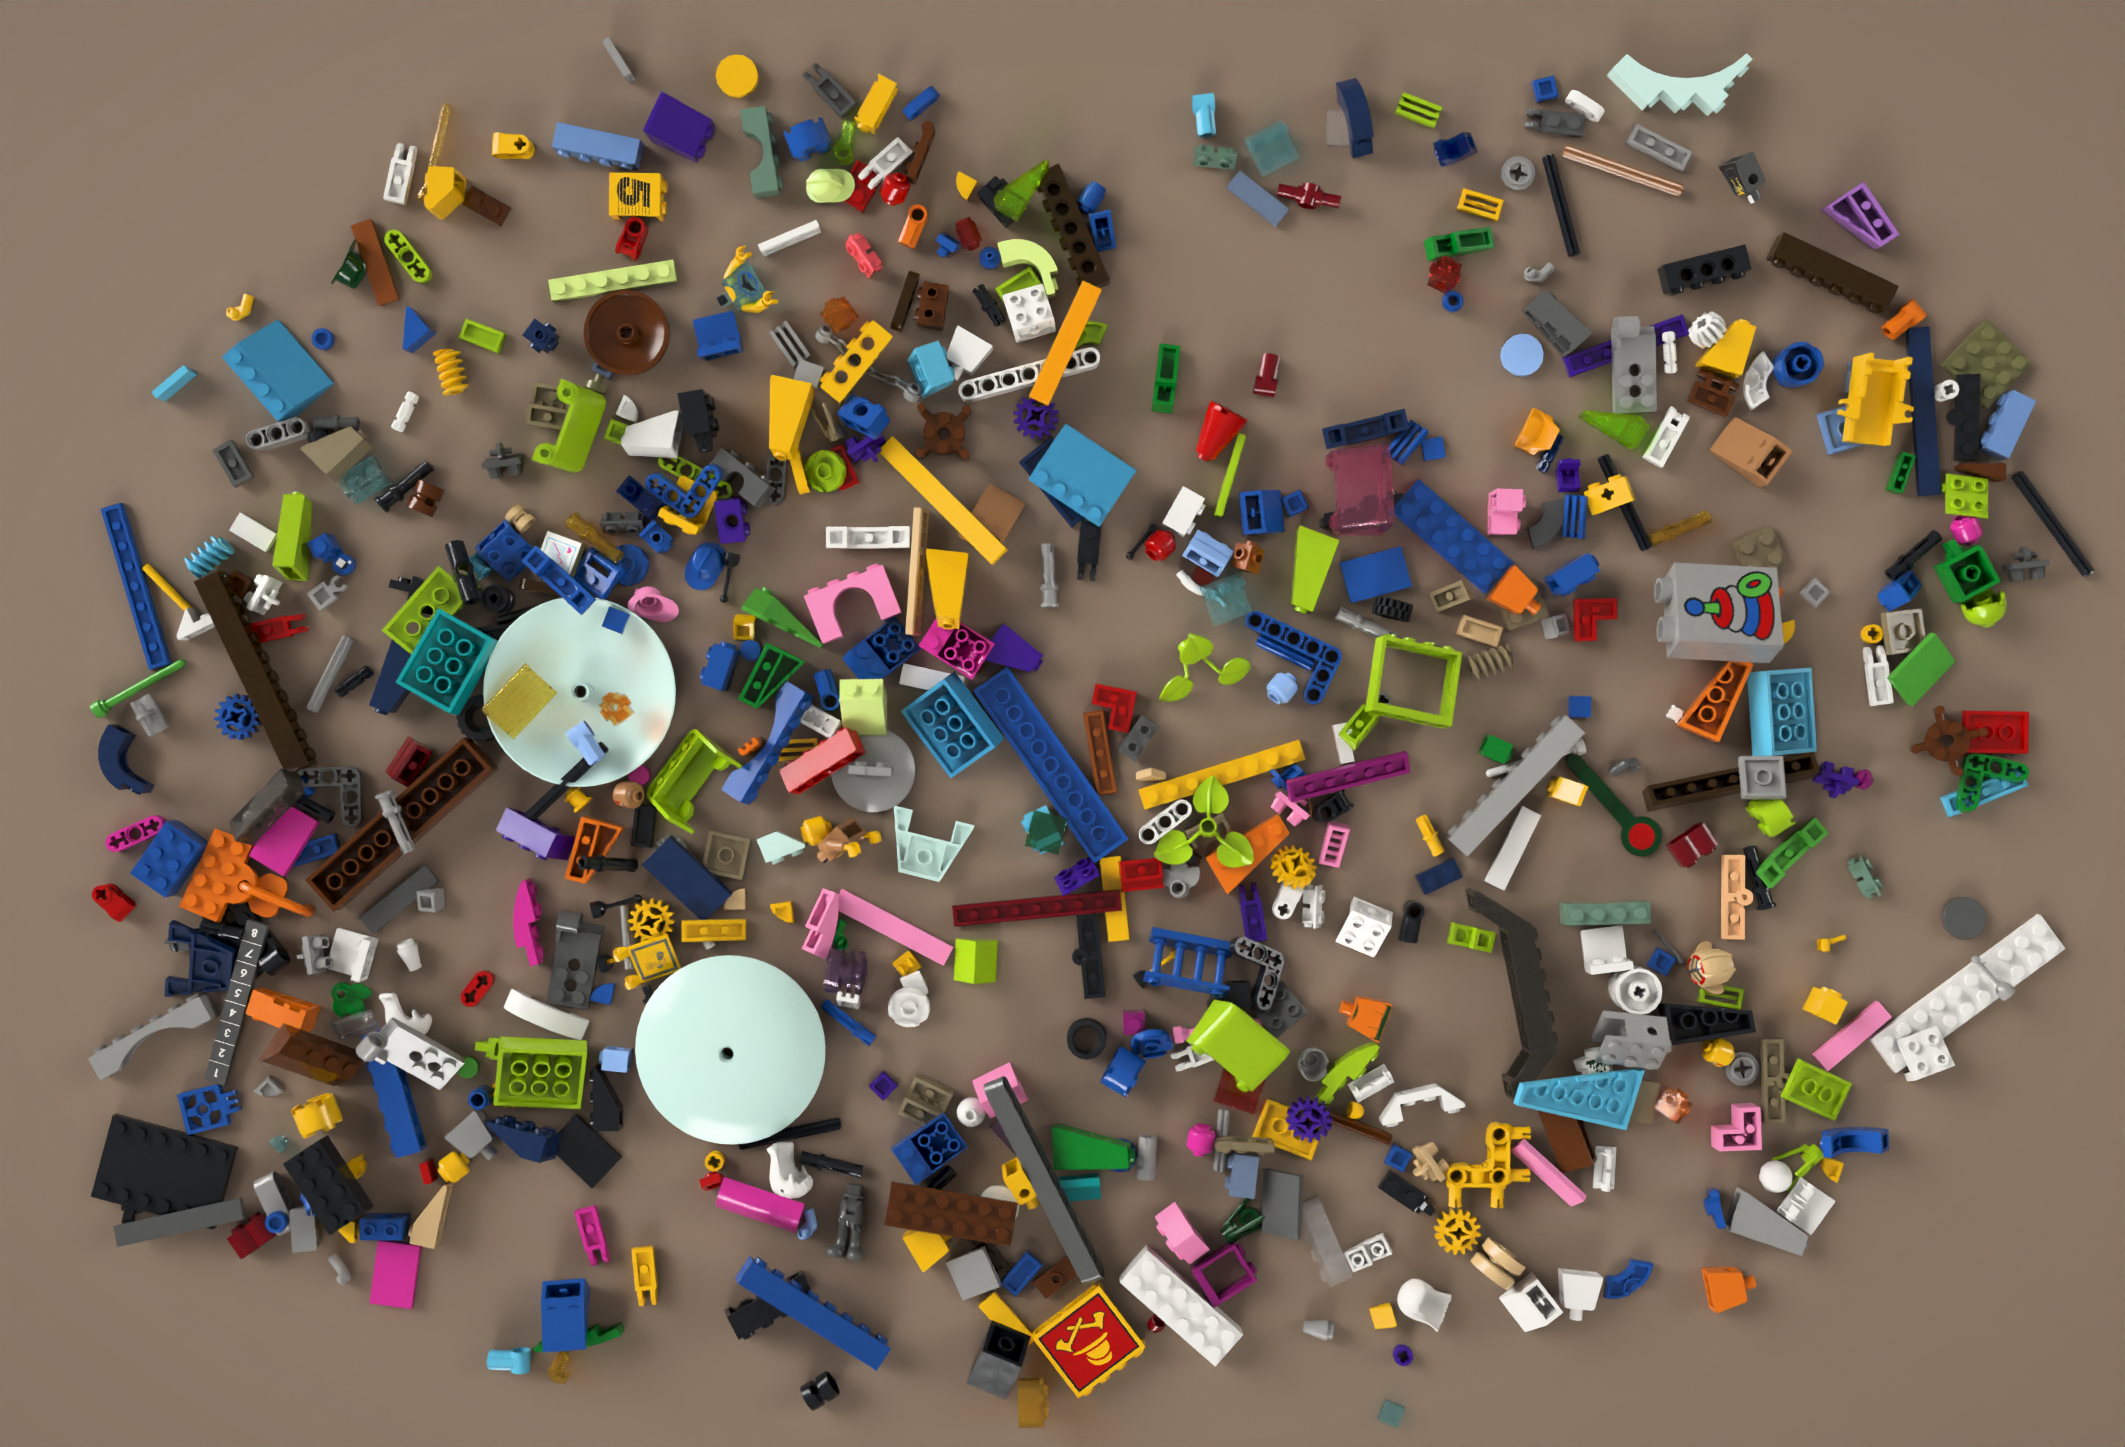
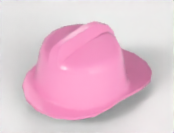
[628,586,679,622]

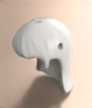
[379,993,432,1035]
[767,1142,813,1199]
[1397,1279,1452,1332]

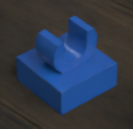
[936,232,962,258]

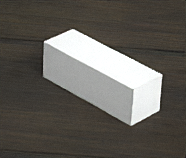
[1332,723,1355,764]

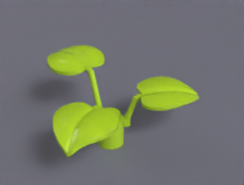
[1159,633,1251,702]
[1154,776,1254,868]

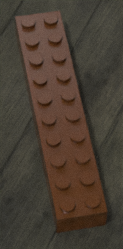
[305,738,498,911]

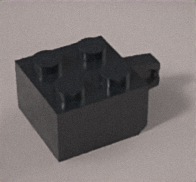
[677,389,719,453]

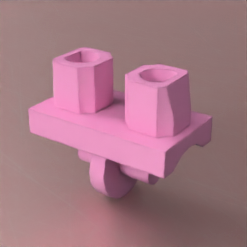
[1271,791,1310,826]

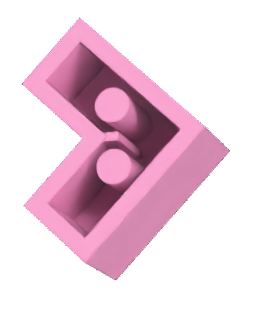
[1487,489,1526,536]
[1711,1103,1762,1151]
[1155,1202,1210,1265]

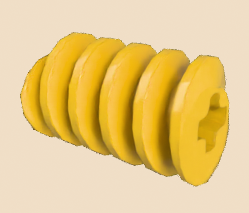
[433,349,469,396]

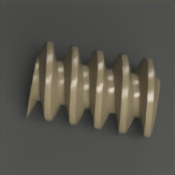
[1466,644,1514,680]

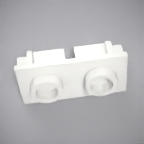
[1302,885,1325,929]
[1348,1064,1394,1103]
[1593,1146,1617,1192]

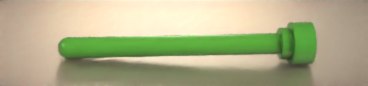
[90,659,186,718]

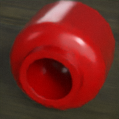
[880,172,911,206]
[1145,530,1176,561]

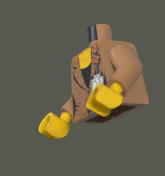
[817,817,882,863]

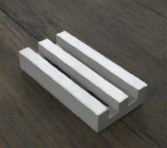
[602,37,635,83]
[769,321,811,368]

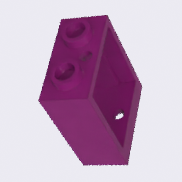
[1190,1241,1257,1308]

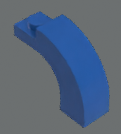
[1820,1127,1889,1158]

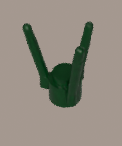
[1220,1198,1265,1244]

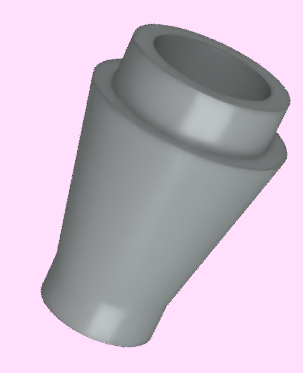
[1303,1320,1334,1341]

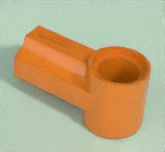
[898,204,929,249]
[1881,298,1927,340]

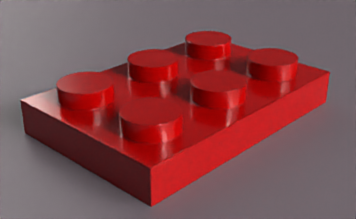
[1962,711,2029,754]

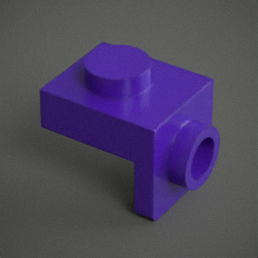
[1555,458,1581,492]

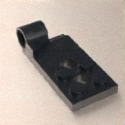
[201,902,291,978]

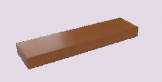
[351,219,400,307]
[1083,710,1117,796]

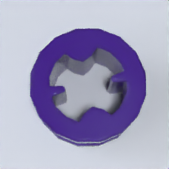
[1393,1344,1413,1366]

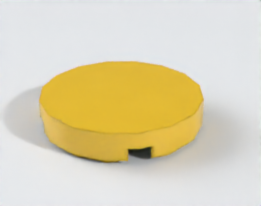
[716,54,759,99]

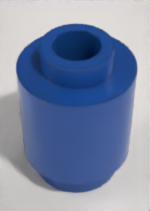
[1077,181,1106,215]
[468,1085,494,1110]

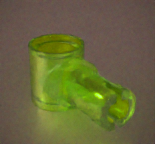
[833,120,856,166]

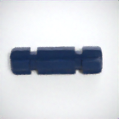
[1536,434,1564,473]

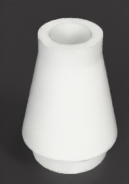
[396,938,422,972]

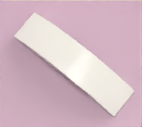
[826,526,910,549]
[504,988,590,1040]

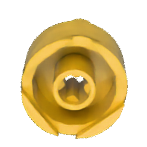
[291,1093,343,1138]

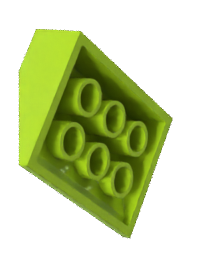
[493,1036,587,1109]

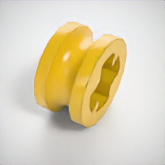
[1860,624,1883,644]
[705,1151,725,1172]

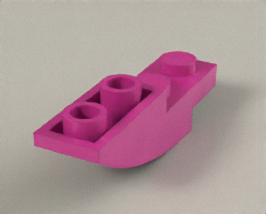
[513,879,545,966]

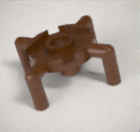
[915,403,971,461]
[1910,706,1988,776]

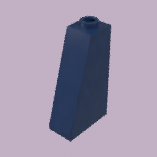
[369,639,411,715]

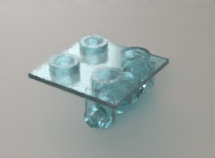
[1243,120,1300,177]
[1200,573,1252,627]

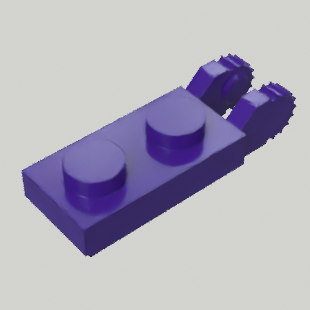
[1238,882,1267,942]

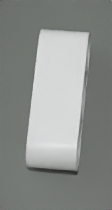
[1138,799,1192,844]

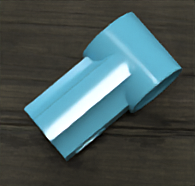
[1192,93,1216,138]
[487,1347,531,1374]

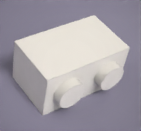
[1162,486,1206,537]

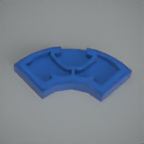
[1603,1259,1653,1299]

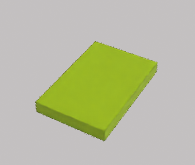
[1780,1059,1852,1121]

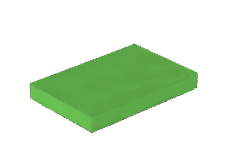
[1887,632,1956,707]

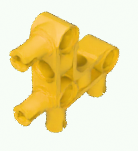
[1444,1121,1531,1208]

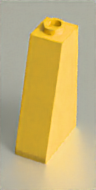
[769,375,815,461]
[926,548,969,630]

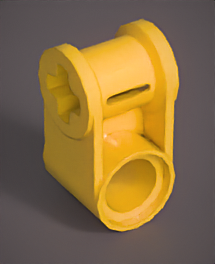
[492,133,535,159]

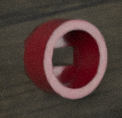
[1147,1314,1166,1333]

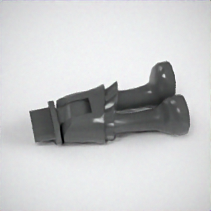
[826,1183,866,1261]

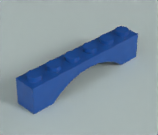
[721,681,814,805]

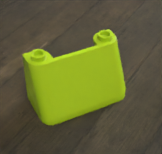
[532,379,607,473]
[1186,999,1290,1093]

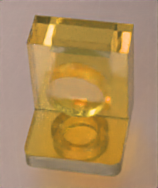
[546,1351,571,1384]

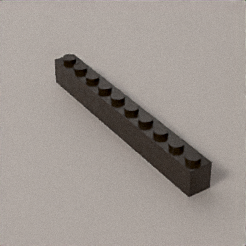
[193,571,317,775]

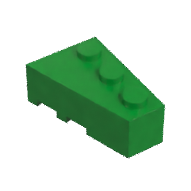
[738,642,805,709]

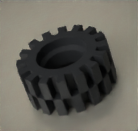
[1372,596,1413,622]

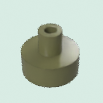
[584,373,607,395]

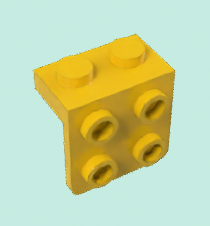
[658,475,718,535]

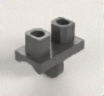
[481,443,524,479]
[2002,547,2050,582]

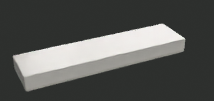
[1484,806,1541,891]

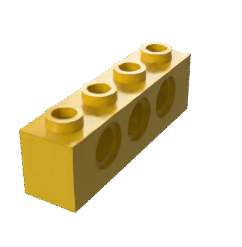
[820,320,894,403]

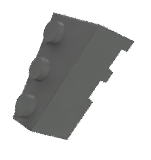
[1522,290,1592,357]

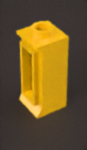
[854,73,899,134]

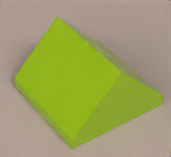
[954,938,998,984]

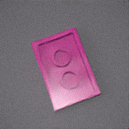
[249,801,320,877]
[370,1240,422,1309]

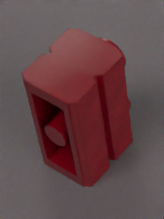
[385,736,433,787]

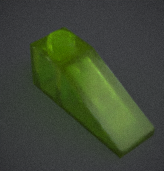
[994,159,1049,222]
[1578,410,1650,450]

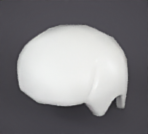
[1759,1160,1793,1193]

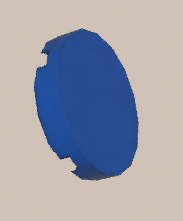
[607,544,649,586]
[1131,1029,1173,1059]

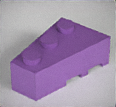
[1821,182,1899,250]

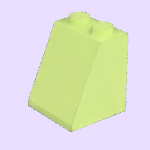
[839,679,887,736]

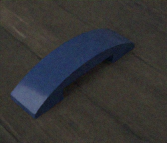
[1322,409,1410,450]

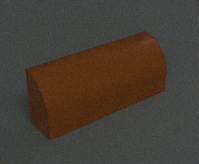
[1538,1110,1597,1173]

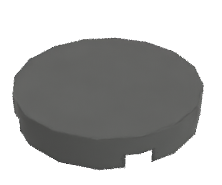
[1942,897,1986,939]

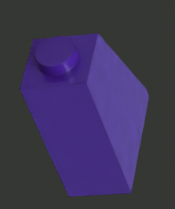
[985,624,1044,672]

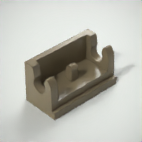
[1184,812,1232,851]

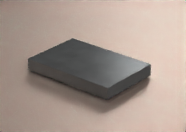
[1262,1168,1304,1240]

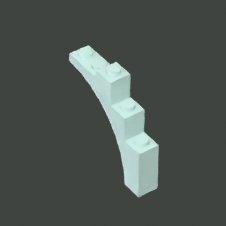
[1606,53,1752,116]

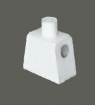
[946,326,993,381]
[1558,1268,1603,1321]

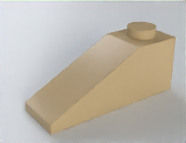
[408,1181,453,1249]

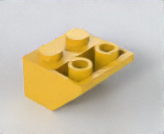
[424,166,466,220]

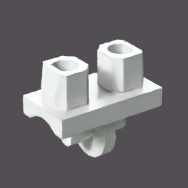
[243,574,283,615]

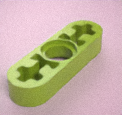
[384,229,432,284]

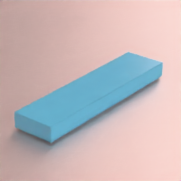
[1940,769,2029,817]

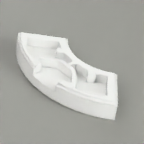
[1743,351,1774,411]

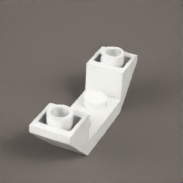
[1379,1083,1465,1127]

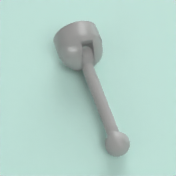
[1971,955,2016,1001]

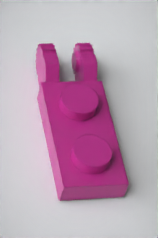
[574,1204,611,1267]

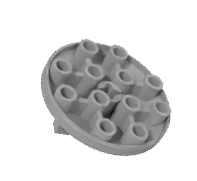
[831,730,916,812]

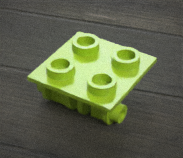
[1941,474,1988,519]

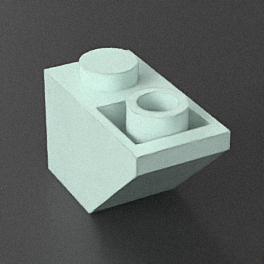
[757,831,808,865]

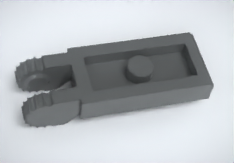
[803,63,857,119]
[1524,108,1585,138]

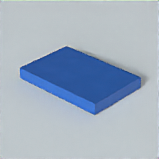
[1339,546,1412,604]

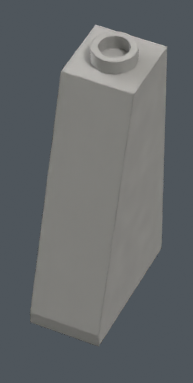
[1725,1187,1809,1256]

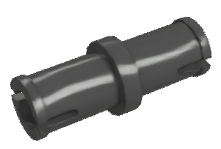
[313,415,360,432]

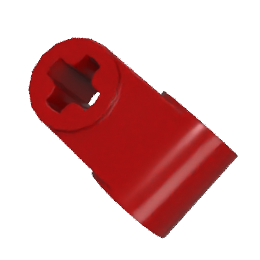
[615,217,649,261]
[92,883,137,922]

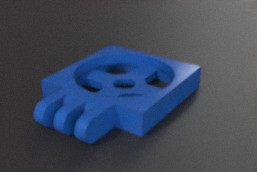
[177,1084,242,1135]

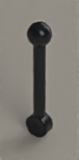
[1126,524,1157,560]

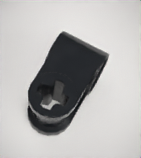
[1312,789,1354,823]

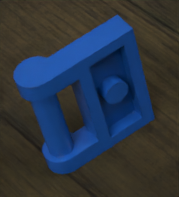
[574,547,625,600]

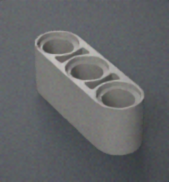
[246,417,313,452]
[254,1171,295,1236]

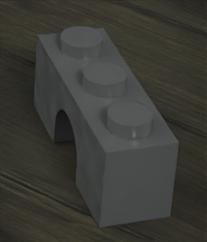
[709,448,776,509]

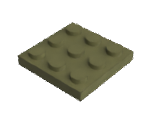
[1940,319,2032,409]

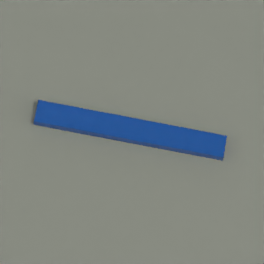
[101,503,172,670]

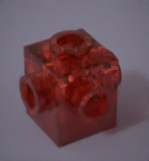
[1427,256,1462,294]

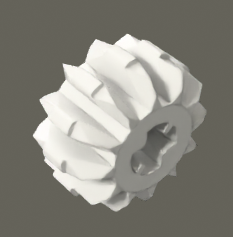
[1688,311,1727,349]

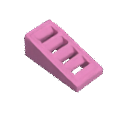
[1318,821,1350,868]

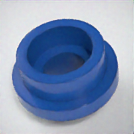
[1442,291,1463,312]

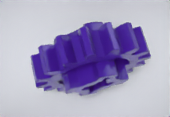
[1013,397,1059,440]
[1286,1096,1333,1142]

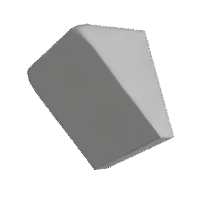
[1541,613,1571,640]
[416,888,445,913]

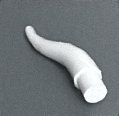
[1176,569,1226,607]

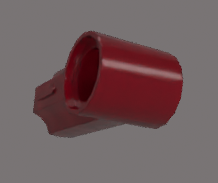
[1253,353,1280,398]

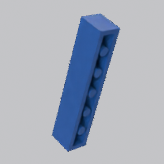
[361,1030,427,1158]

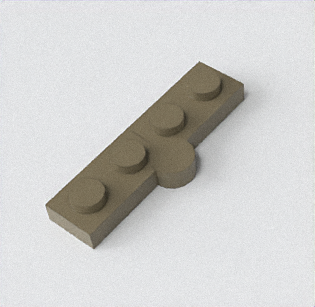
[1760,1038,1790,1124]

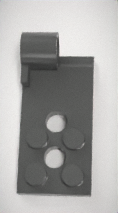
[546,910,604,1010]

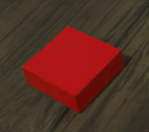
[419,1158,438,1185]

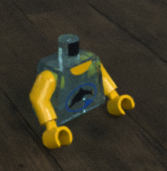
[716,245,778,313]

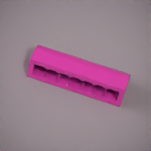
[716,1177,805,1233]

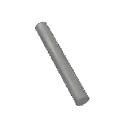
[620,905,634,970]

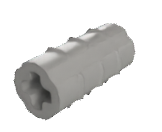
[1137,1134,1157,1180]

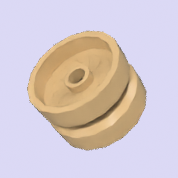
[1470,1237,1526,1291]

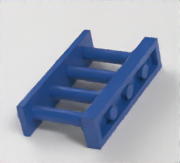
[1143,927,1233,998]

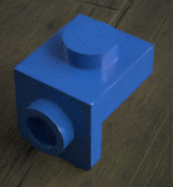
[1270,763,1306,791]

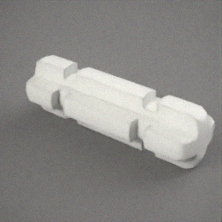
[1662,331,1678,373]
[391,391,419,432]

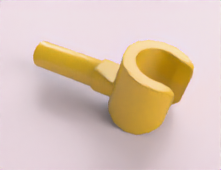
[1817,935,1846,952]

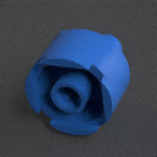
[783,117,832,162]
[1773,342,1824,388]
[1100,1046,1146,1097]

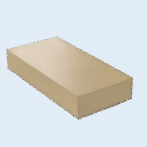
[1456,615,1504,648]

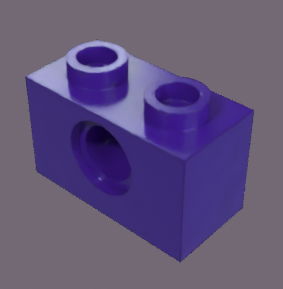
[714,496,750,544]

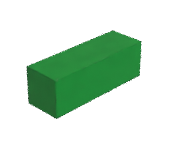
[1885,452,1916,495]

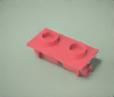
[845,233,883,278]

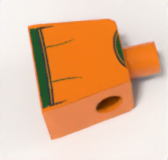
[1338,996,1393,1043]

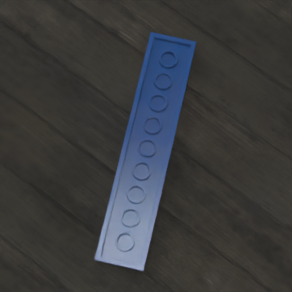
[973,667,1128,863]

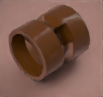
[407,479,445,517]

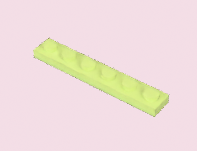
[548,260,678,302]

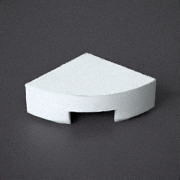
[616,395,638,423]

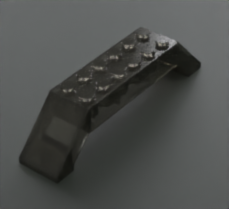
[1465,888,1558,1102]

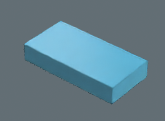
[152,366,197,402]

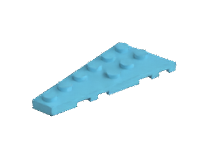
[1514,1068,1645,1130]

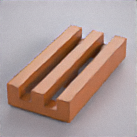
[737,737,765,756]

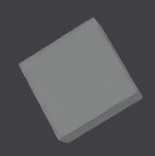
[1799,578,1831,608]

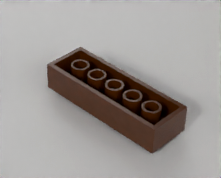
[883,1181,1018,1246]

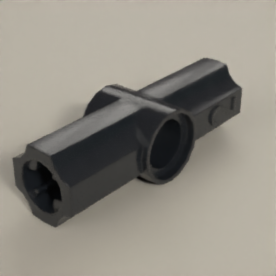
[445,540,482,606]

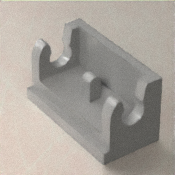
[290,1205,320,1253]

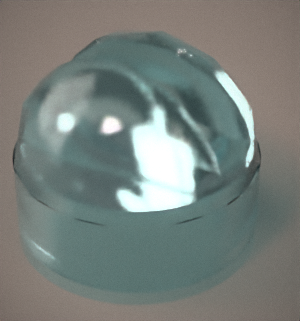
[268,1135,288,1154]

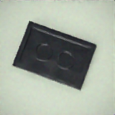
[556,1114,622,1188]

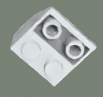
[1499,1272,1563,1332]

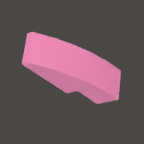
[802,888,839,960]

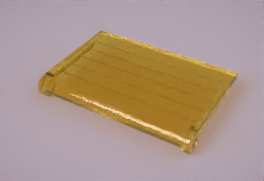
[481,663,558,739]

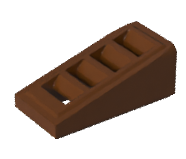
[1955,463,2006,482]

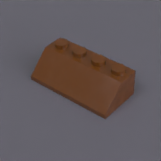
[259,1023,363,1086]

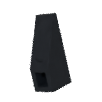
[589,1064,623,1131]

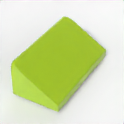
[1338,704,1380,751]

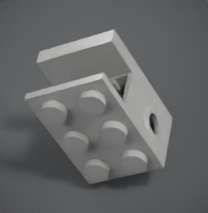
[1592,1010,1672,1070]

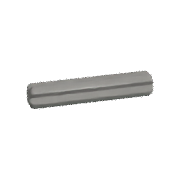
[1213,1109,1230,1172]

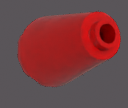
[1195,401,1247,462]

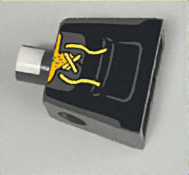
[1719,151,1765,204]

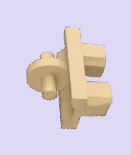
[1411,1142,1450,1182]

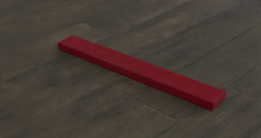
[952,889,1122,927]

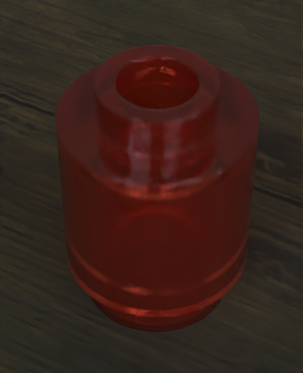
[955,217,983,251]

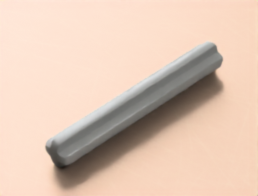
[307,635,354,712]

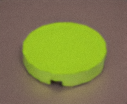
[805,450,846,492]

